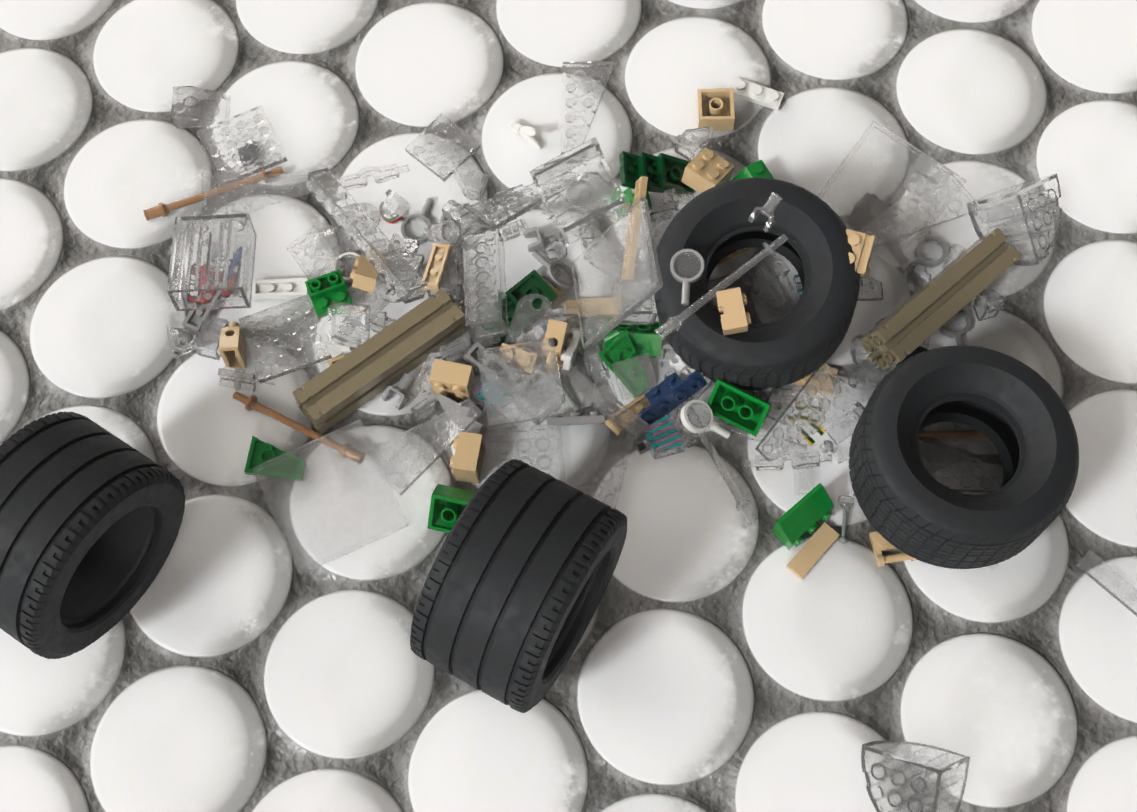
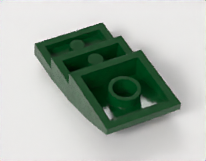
[619,151,693,194]
[478,269,558,348]

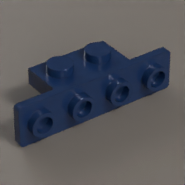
[636,370,707,429]

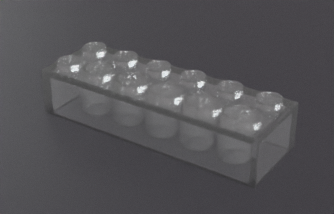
[463,229,508,338]

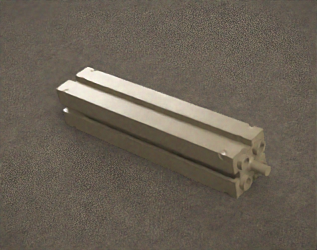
[859,228,1021,370]
[292,289,469,434]

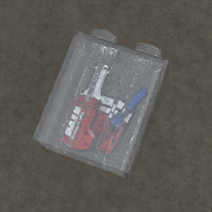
[167,210,257,311]

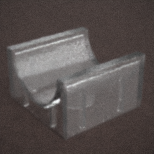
[529,137,631,246]

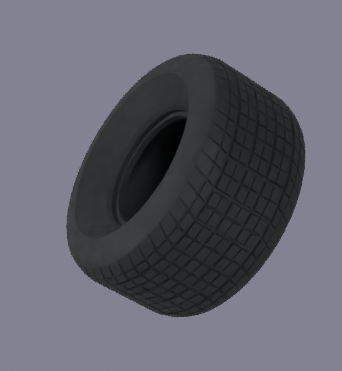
[652,177,860,390]
[849,345,1079,569]

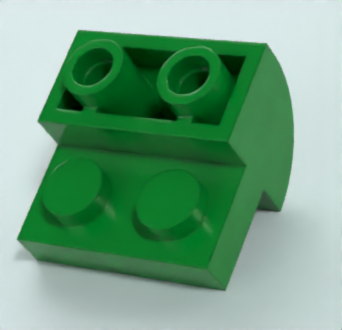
[305,269,354,319]

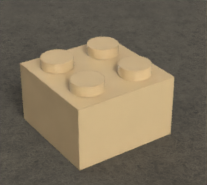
[696,88,735,131]
[681,147,735,194]
[429,359,476,402]
[450,431,485,484]

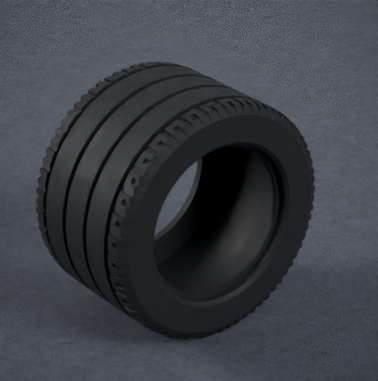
[0,412,185,659]
[410,459,627,713]

